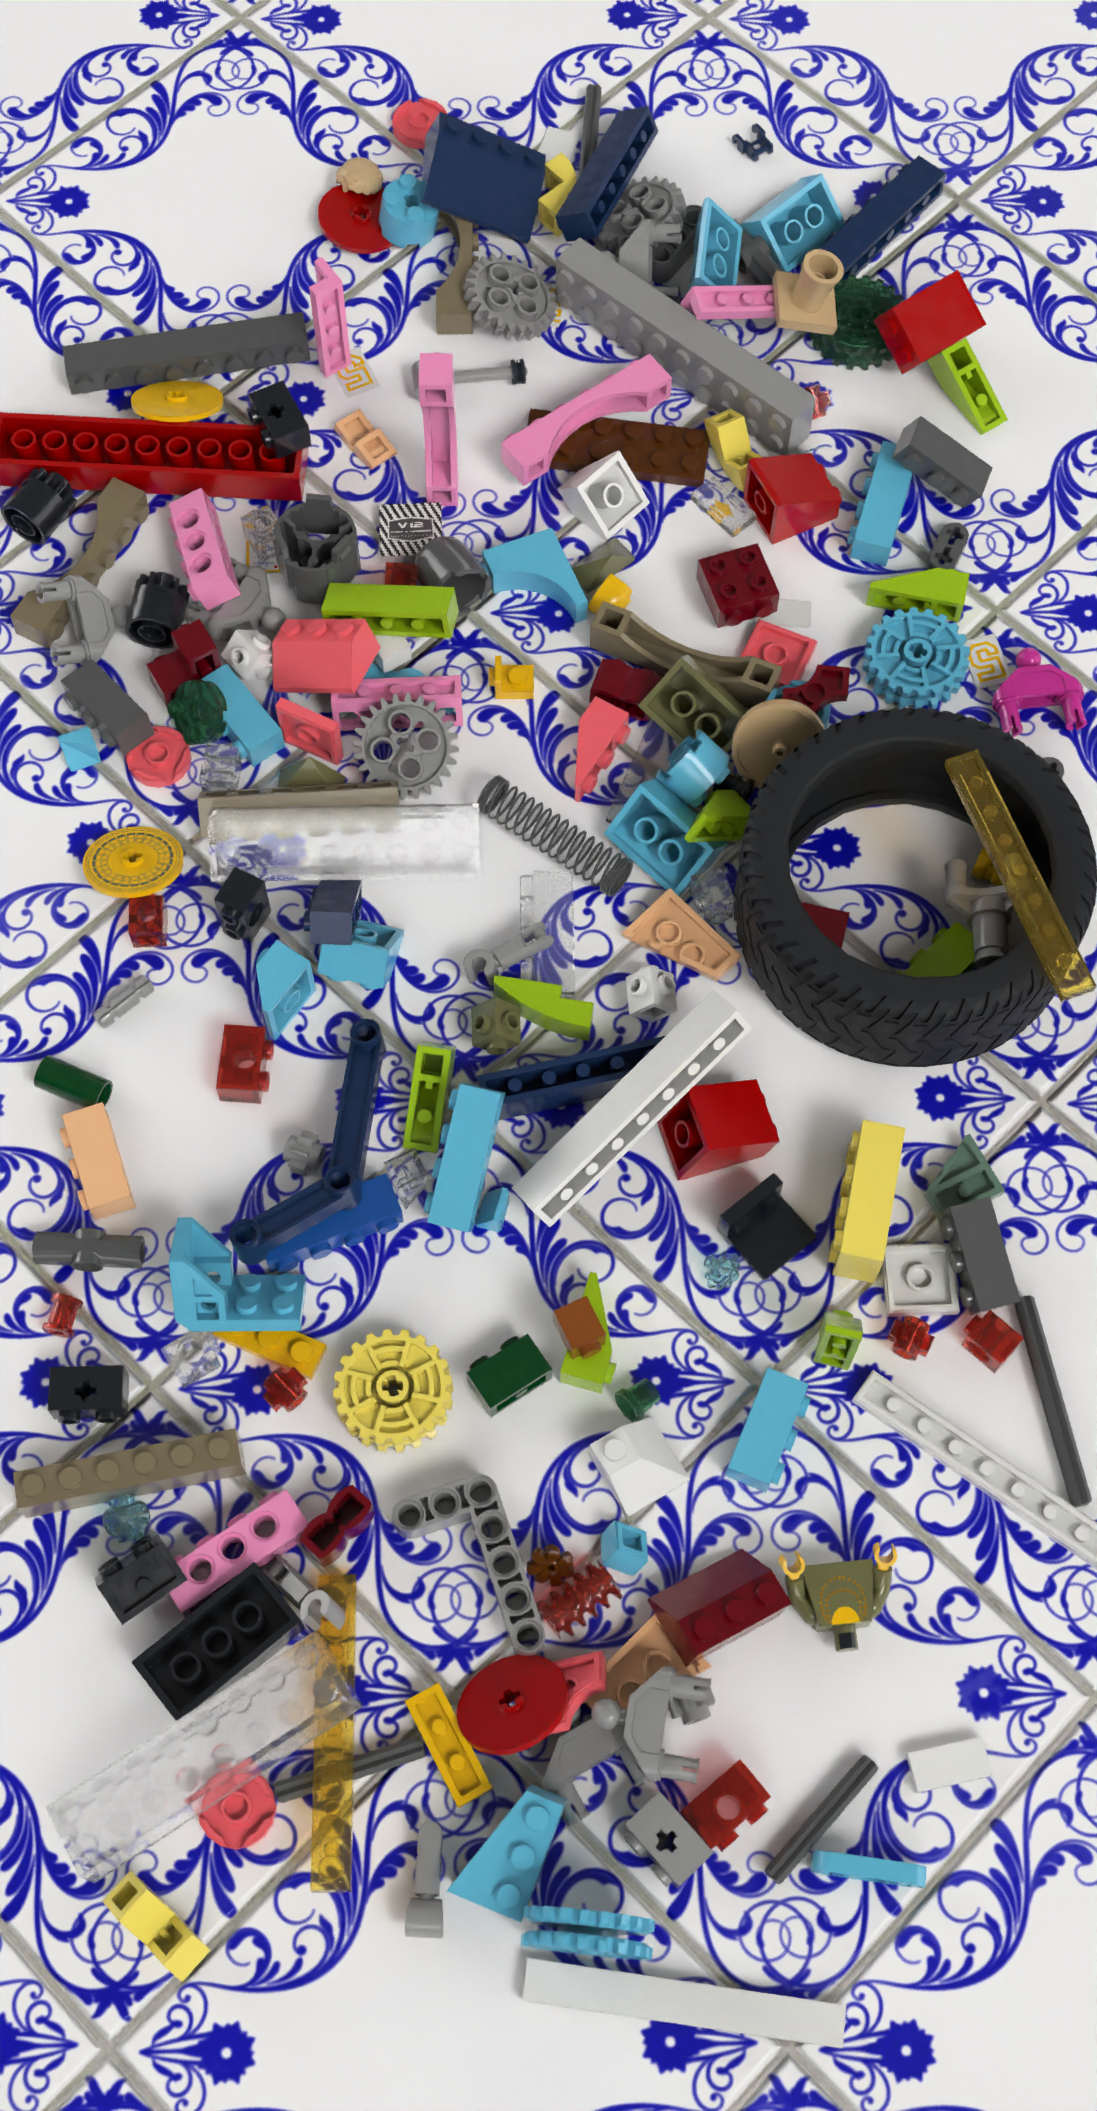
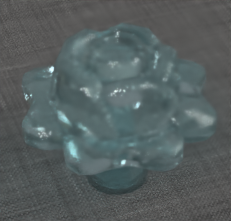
[704,1251,740,1291]

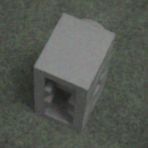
[624,1791,714,1889]

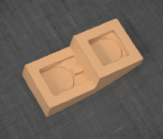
[334,409,397,469]

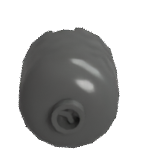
[414,536,491,618]

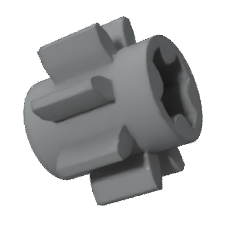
[283,1130,326,1176]
[668,1688,716,1726]

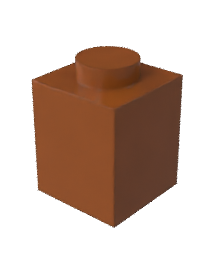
[553,1296,606,1359]

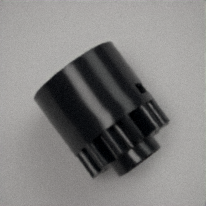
[1,467,77,545]
[125,571,190,649]

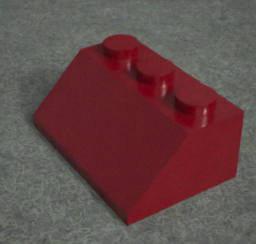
[647,1549,792,1667]

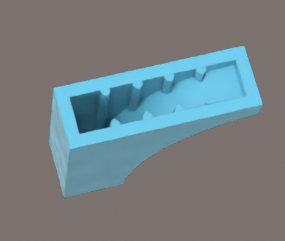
[481,528,588,623]

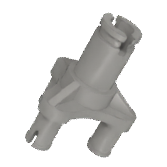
[943,854,1031,968]

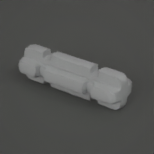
[93,975,154,1028]

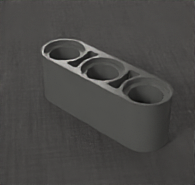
[652,205,702,284]

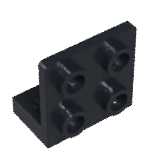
[717,1173,816,1280]
[94,1534,188,1625]

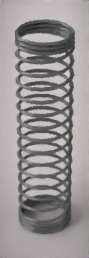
[476,775,633,897]

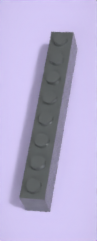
[62,312,310,395]

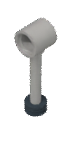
[411,359,527,400]

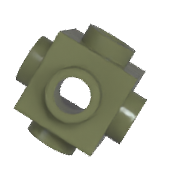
[471,997,521,1055]

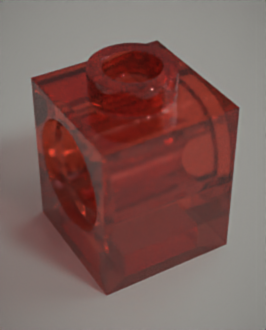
[128,894,168,948]
[961,1310,1024,1374]

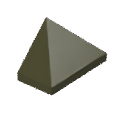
[571,537,635,594]
[278,757,346,787]

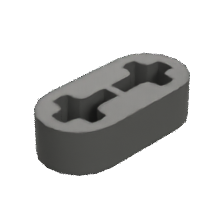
[927,522,969,570]

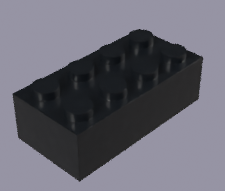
[131,1562,306,1729]

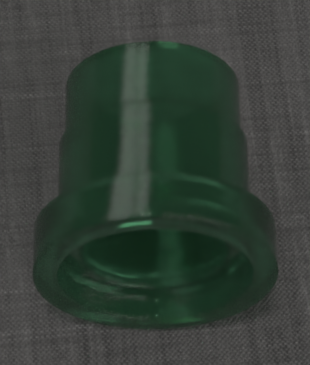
[615,1378,660,1422]

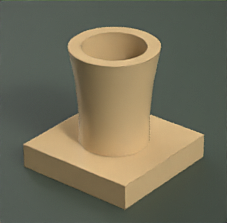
[772,249,844,335]

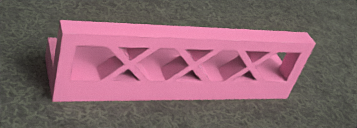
[309,257,351,378]
[679,285,775,320]
[331,675,463,731]

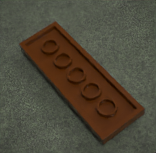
[527,408,710,488]

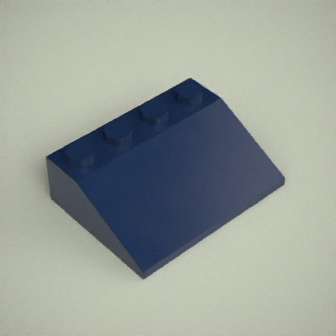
[421,112,546,244]

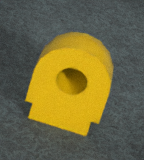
[588,573,632,614]

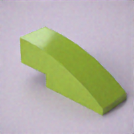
[493,975,594,1041]

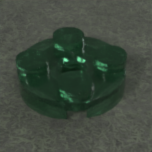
[168,679,227,745]

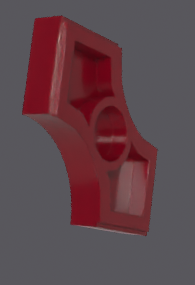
[781,664,850,714]

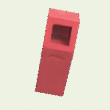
[575,696,631,803]

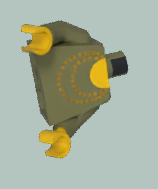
[778,1542,897,1652]

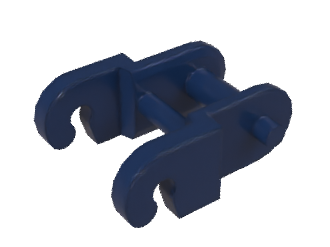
[732,123,773,162]

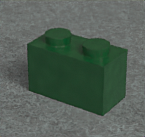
[466,1334,552,1417]

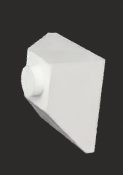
[557,451,650,540]
[589,1417,690,1518]

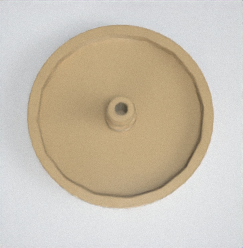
[732,699,825,789]

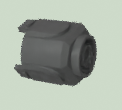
[272,493,361,605]

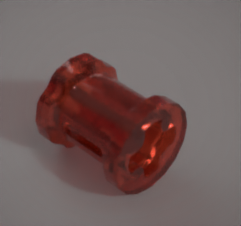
[42,1293,83,1338]

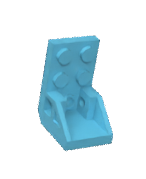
[169,1217,306,1332]

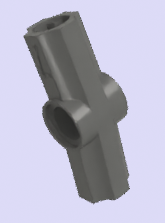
[734,220,782,285]

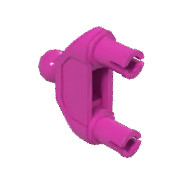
[991,647,1087,737]

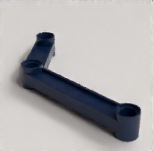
[229,1019,386,1265]

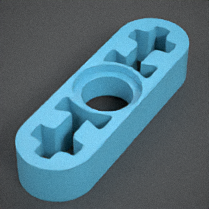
[811,1850,927,1888]

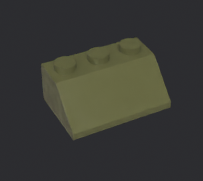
[638,654,748,754]

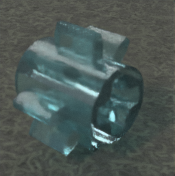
[103,1494,150,1543]

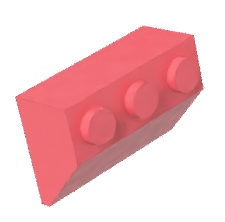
[272,619,381,694]

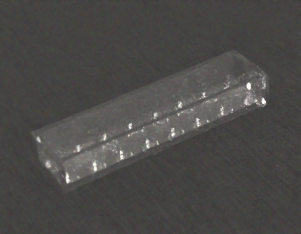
[207,804,481,882]
[45,1631,363,1883]

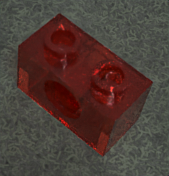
[216,1024,274,1104]
[679,1759,771,1852]

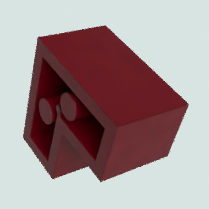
[146,619,221,710]

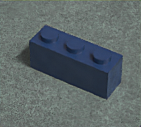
[304,877,362,945]

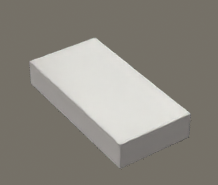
[906,1736,993,1793]

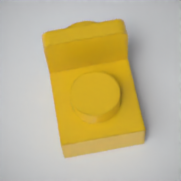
[489,656,534,699]

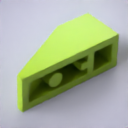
[927,338,1008,435]
[866,568,970,623]
[684,790,751,842]
[402,1041,456,1153]
[560,1271,617,1394]
[813,1310,863,1370]

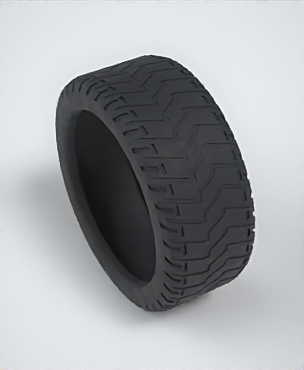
[734,707,1097,1067]

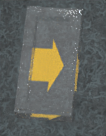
[691,476,756,538]

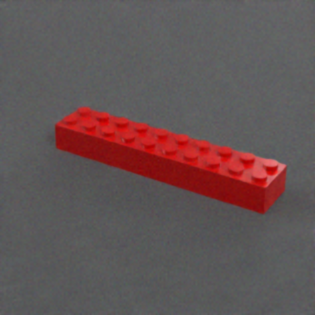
[0,412,309,501]

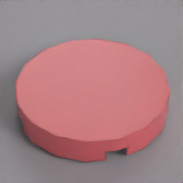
[392,98,447,149]
[125,726,192,788]
[198,1768,277,1850]

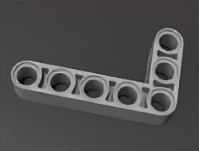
[392,1474,545,1656]

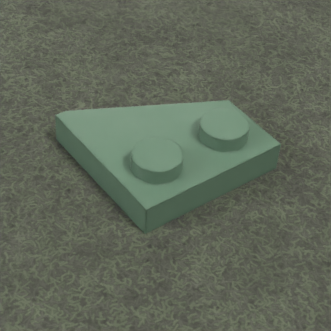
[924,1134,1005,1220]

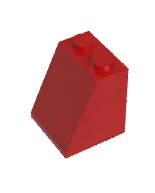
[873,270,987,375]
[743,453,842,545]
[657,1079,780,1181]

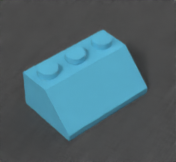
[741,173,845,272]
[688,197,743,292]
[603,778,729,897]

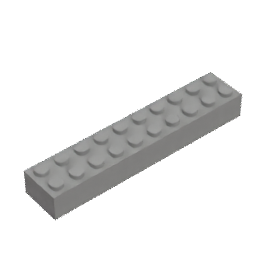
[556,237,816,455]

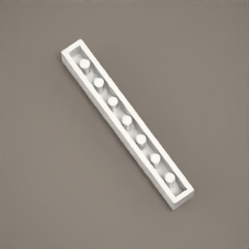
[512,989,752,1227]

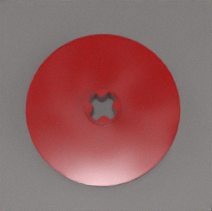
[317,184,394,254]
[456,1654,569,1755]

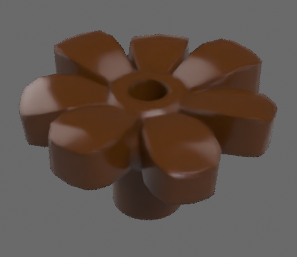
[527,1544,574,1587]

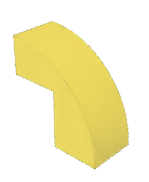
[538,152,577,237]
[704,409,762,493]
[102,1870,210,1982]

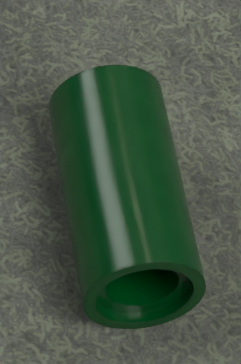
[34,1055,113,1107]

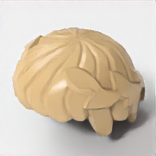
[335,157,383,196]

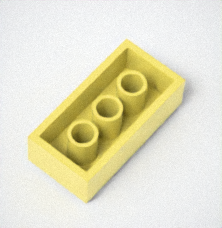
[828,1120,905,1283]

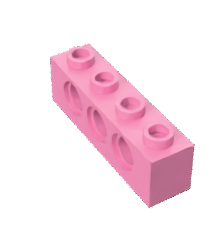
[168,488,241,611]
[169,1489,309,1618]

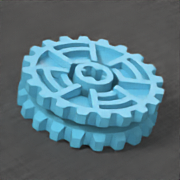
[862,607,970,709]
[520,1905,655,1960]

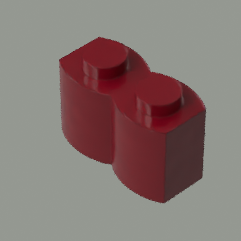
[589,659,663,721]
[300,1485,374,1567]

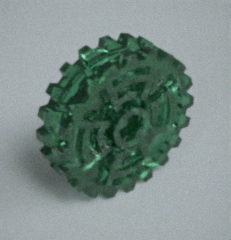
[809,274,904,371]

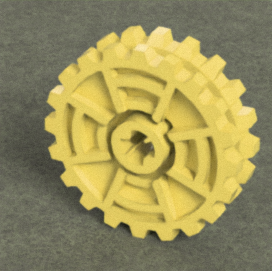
[333,1329,454,1453]

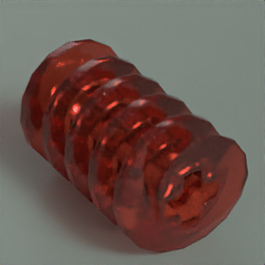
[536,1561,623,1639]

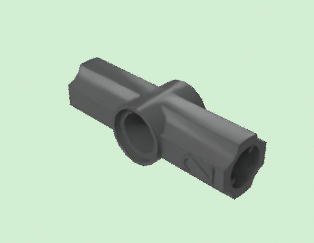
[32,1228,145,1272]

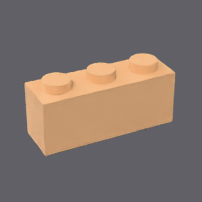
[59,1102,136,1221]

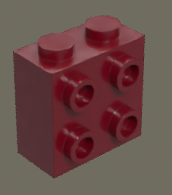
[696,543,780,628]

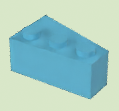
[447,1784,568,1922]

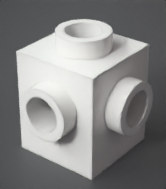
[221,630,273,681]
[626,965,677,1023]

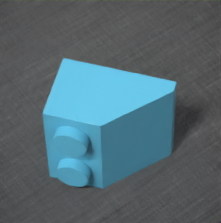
[317,919,405,990]
[256,940,316,1041]

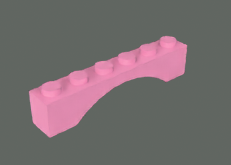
[419,352,459,506]
[501,353,672,486]

